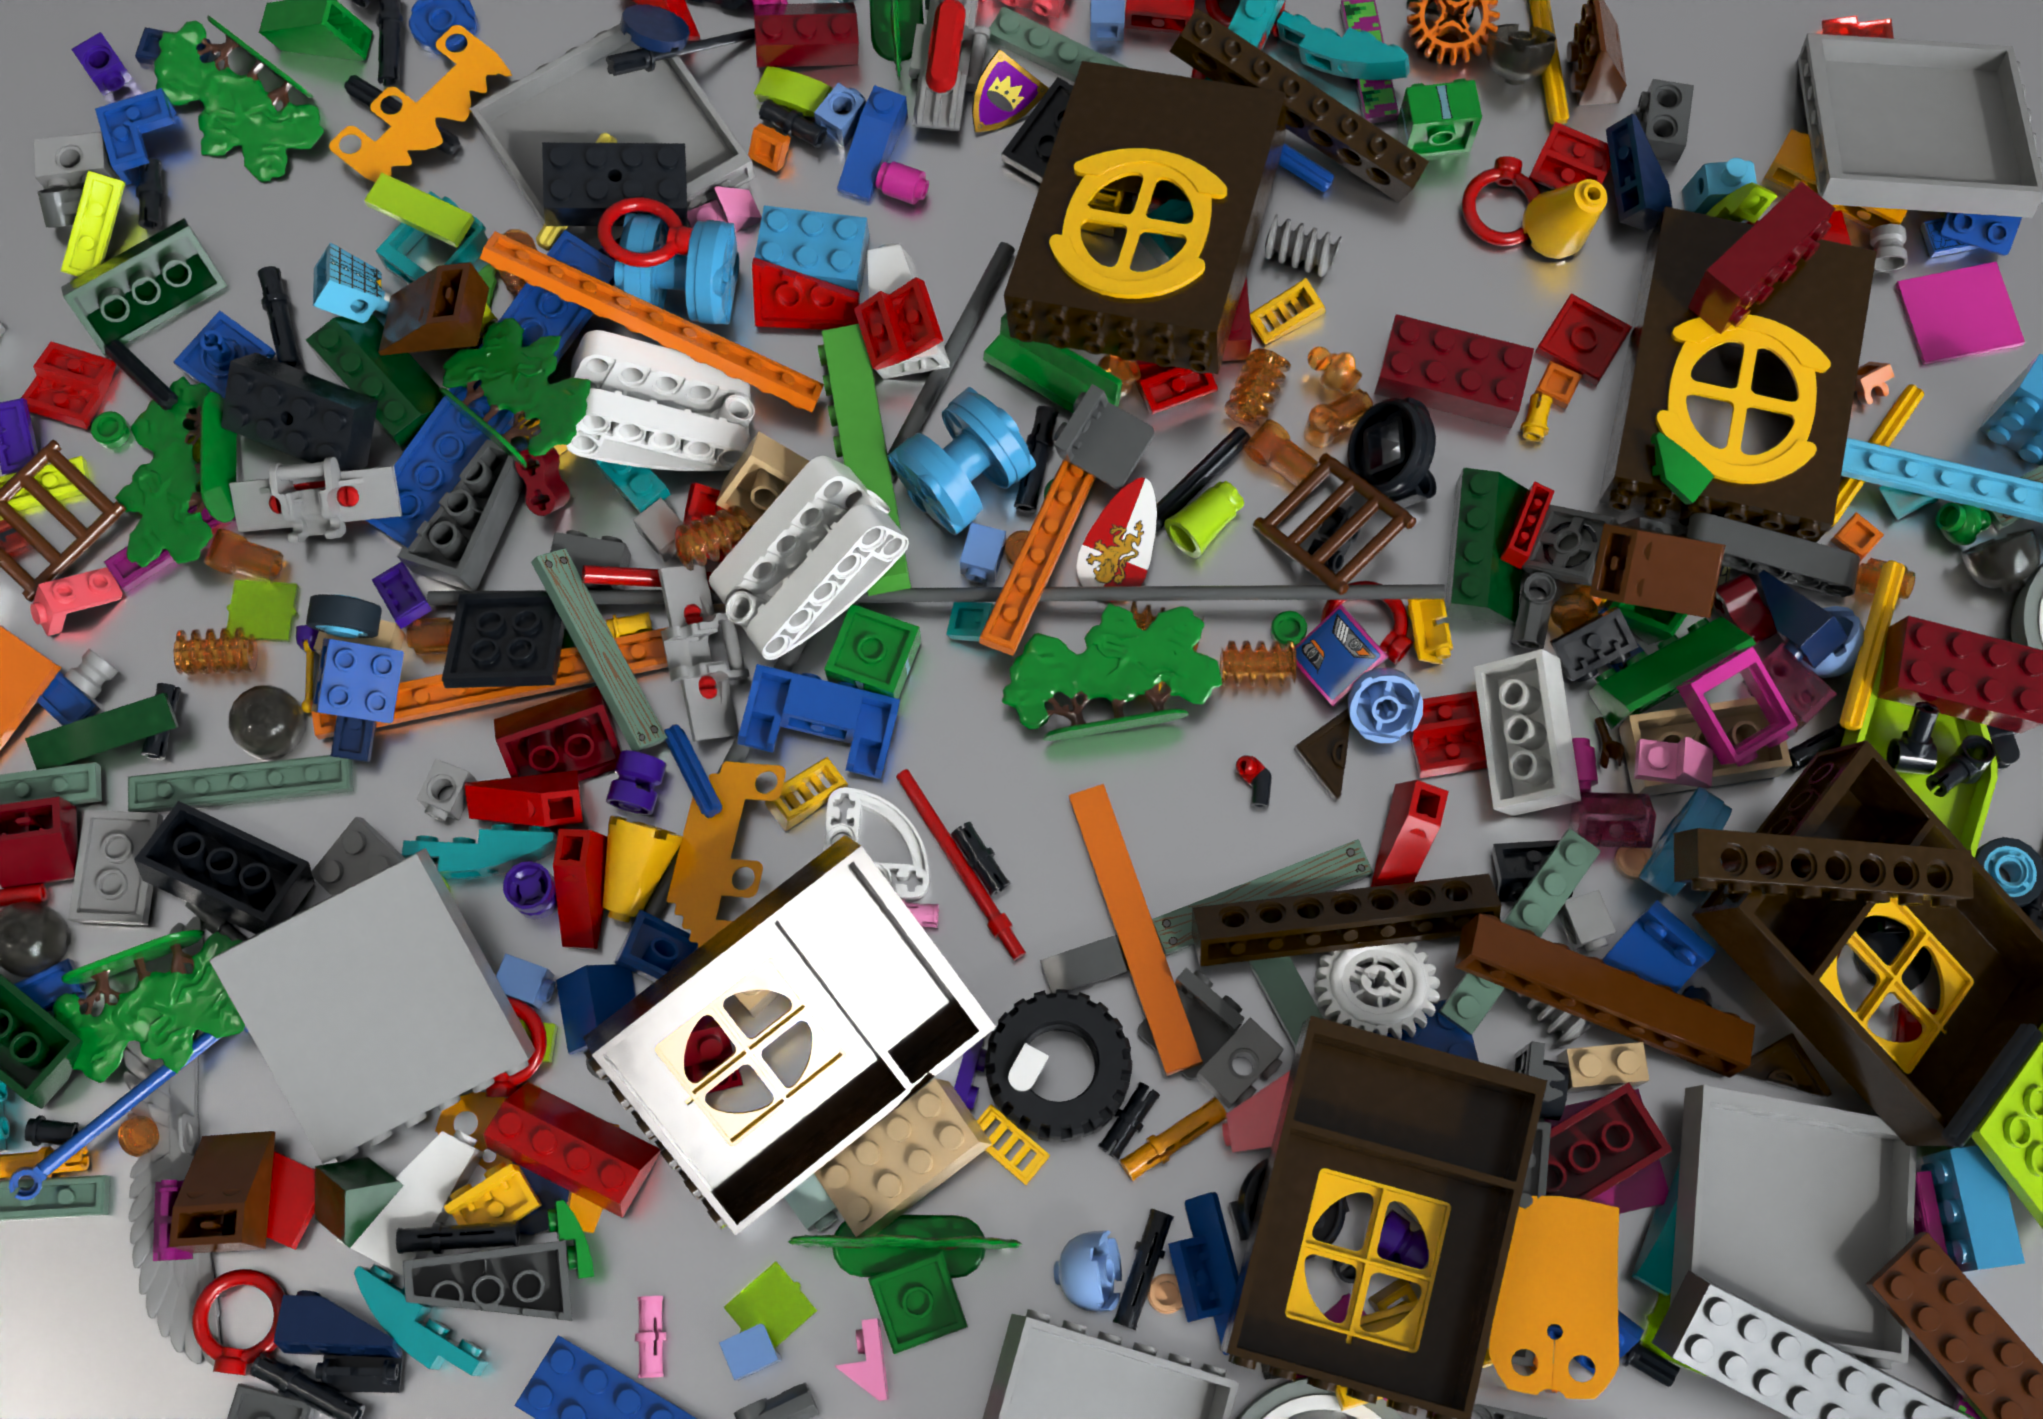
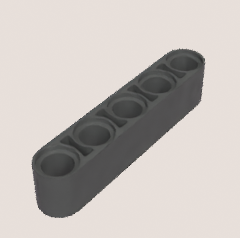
[1686,513,1860,597]

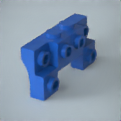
[737,664,901,779]

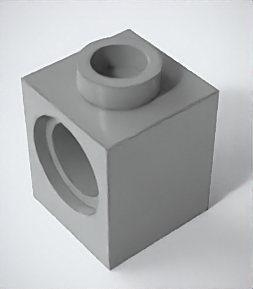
[633,498,684,562]
[417,759,477,821]
[1558,890,1616,953]

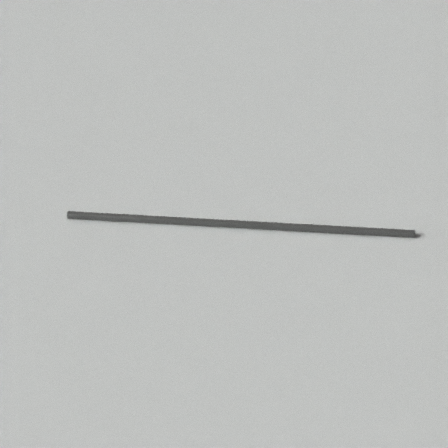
[644,242,1015,919]

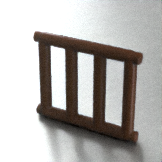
[0,440,126,602]
[1253,453,1416,595]

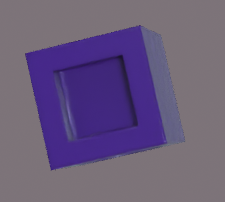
[71,32,133,96]

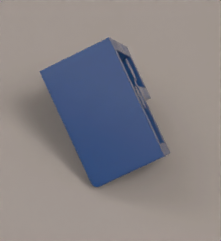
[95,88,176,186]

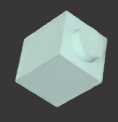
[784,1173,838,1232]

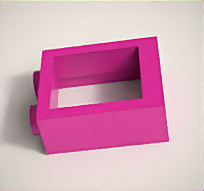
[1676,646,1798,767]

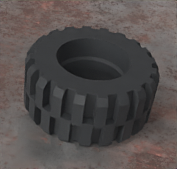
[985,989,1132,1142]

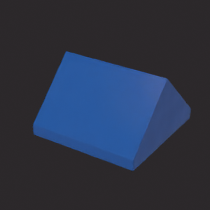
[613,910,698,982]
[556,964,636,1054]

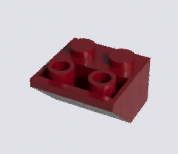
[0,796,78,888]
[684,1003,743,1094]

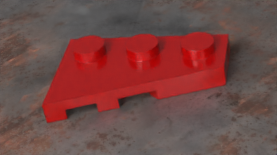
[752,257,860,330]

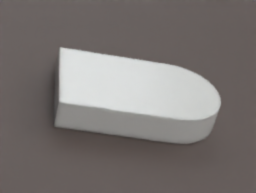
[1008,1043,1049,1091]

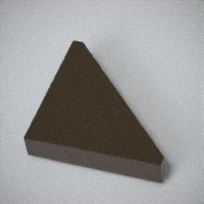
[1294,708,1351,802]
[1736,1033,1832,1099]

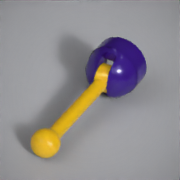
[296,625,319,713]

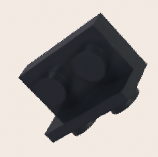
[1550,606,1639,682]
[1492,840,1573,902]

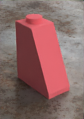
[1222,1071,1290,1154]

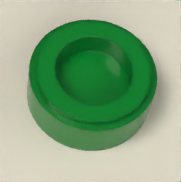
[91,411,131,449]
[1270,611,1308,649]

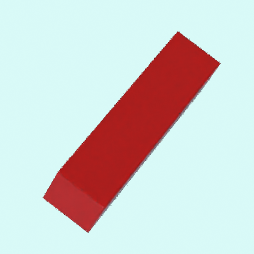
[1500,481,1555,569]

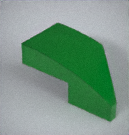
[1650,432,1715,505]

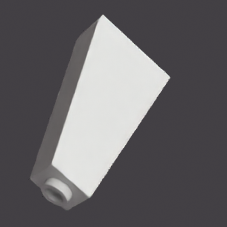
[867,243,950,379]
[337,1130,484,1276]

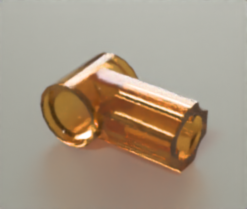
[1304,388,1373,448]
[1243,419,1319,487]
[203,528,284,583]

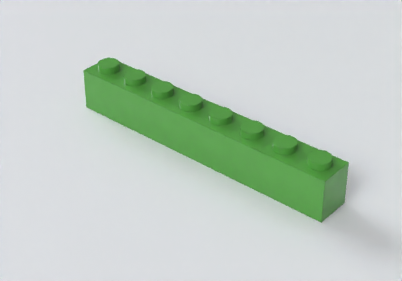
[818,324,911,596]

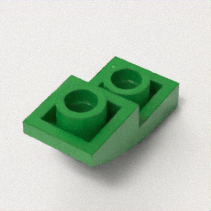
[547,1198,594,1279]

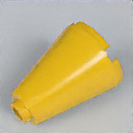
[1522,179,1607,259]
[602,815,683,923]

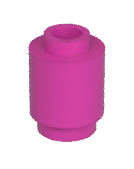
[876,161,929,205]
[1572,738,1598,794]

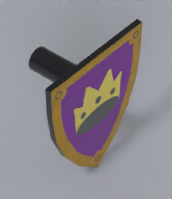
[972,49,1049,132]

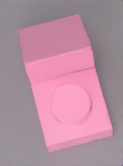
[687,186,762,232]
[1634,737,1714,788]
[835,1318,889,1401]

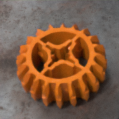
[1407,0,1500,65]

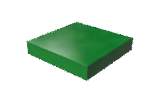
[868,1251,968,1354]

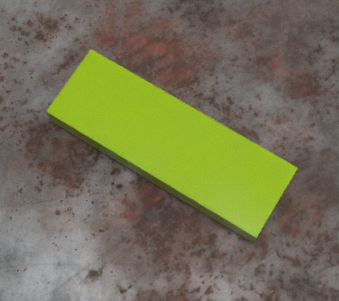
[364,173,475,248]

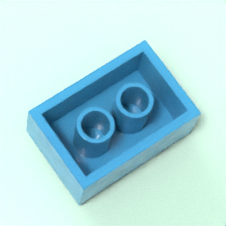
[755,205,870,293]
[1978,354,2043,466]
[1921,1145,2025,1272]

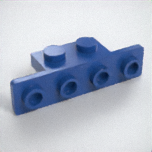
[1168,1192,1239,1355]

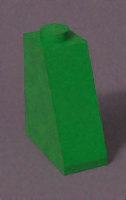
[259,0,373,61]

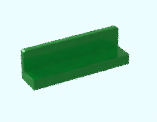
[983,313,1122,413]

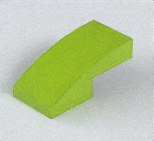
[753,66,833,117]
[1705,182,1777,223]

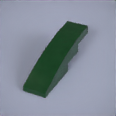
[25,692,179,770]

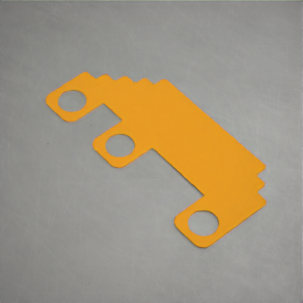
[666,761,786,949]

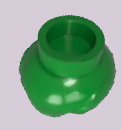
[1936,502,1991,546]

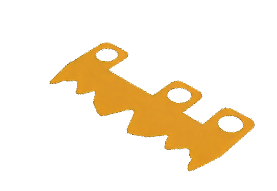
[329,25,512,182]

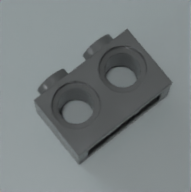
[1637,79,1694,163]

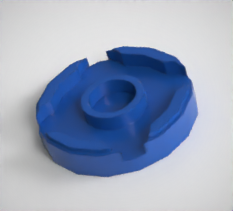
[409,0,477,54]

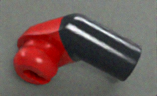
[1236,755,1272,808]

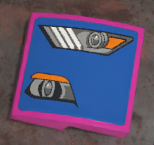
[1287,604,1389,707]

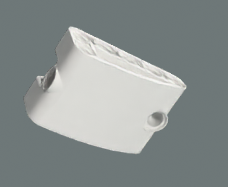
[566,330,755,471]
[709,456,909,660]

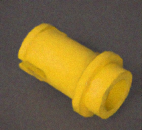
[1520,394,1553,442]
[606,612,652,638]

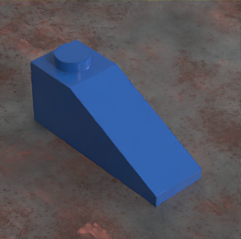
[837,85,908,202]

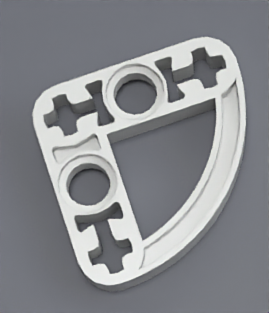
[823,787,930,901]

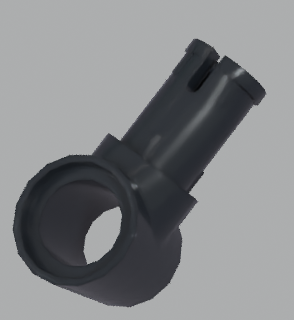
[1886,702,1940,775]
[1926,735,1996,797]

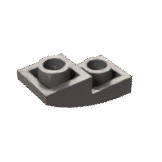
[1040,935,1129,993]

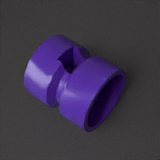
[606,750,667,815]
[503,861,558,920]
[1377,1209,1428,1284]

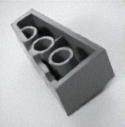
[397,439,525,591]
[403,1241,572,1321]

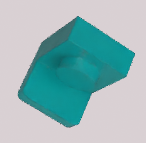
[1879,485,1939,520]
[946,602,994,641]

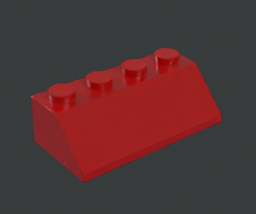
[483,1082,661,1218]

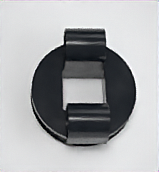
[1347,397,1437,508]
[1229,1157,1350,1260]

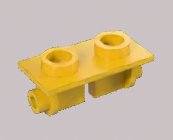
[1407,599,1454,665]

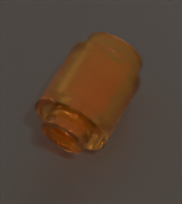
[1856,558,1915,601]
[407,617,454,655]

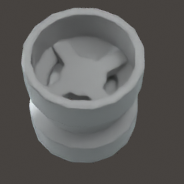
[1870,224,1907,271]
[64,649,119,699]

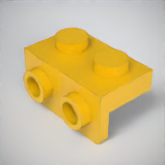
[443,1162,542,1225]

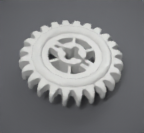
[1314,942,1440,1040]

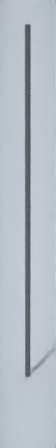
[427,584,1445,606]

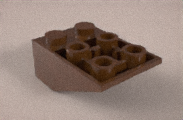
[1567,0,1627,106]
[378,262,489,356]
[1589,523,1726,618]
[169,1131,276,1254]

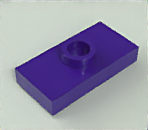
[0,398,38,475]
[372,562,432,629]

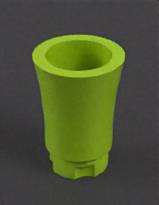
[1164,481,1244,558]

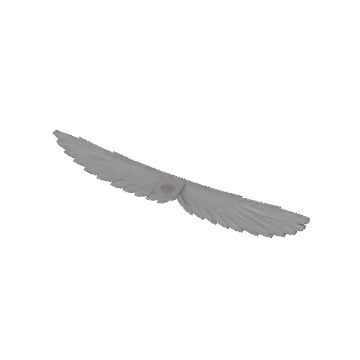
[123,916,221,1366]

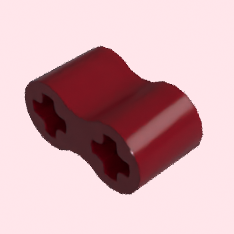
[515,447,570,516]
[1713,574,1777,645]

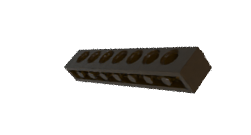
[1169,8,1429,203]
[1673,828,1974,908]
[1192,873,1502,967]

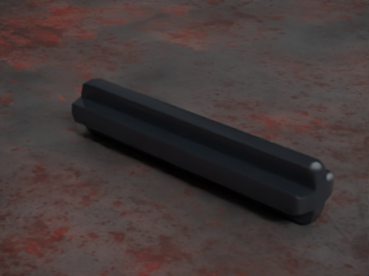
[105,340,178,410]

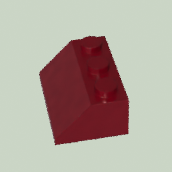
[753,2,859,68]
[494,686,622,781]

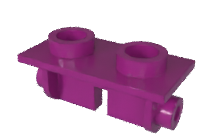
[153,1180,193,1261]

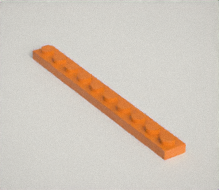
[480,231,824,413]
[310,627,668,740]

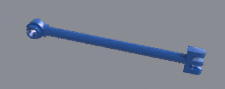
[9,1026,249,1200]

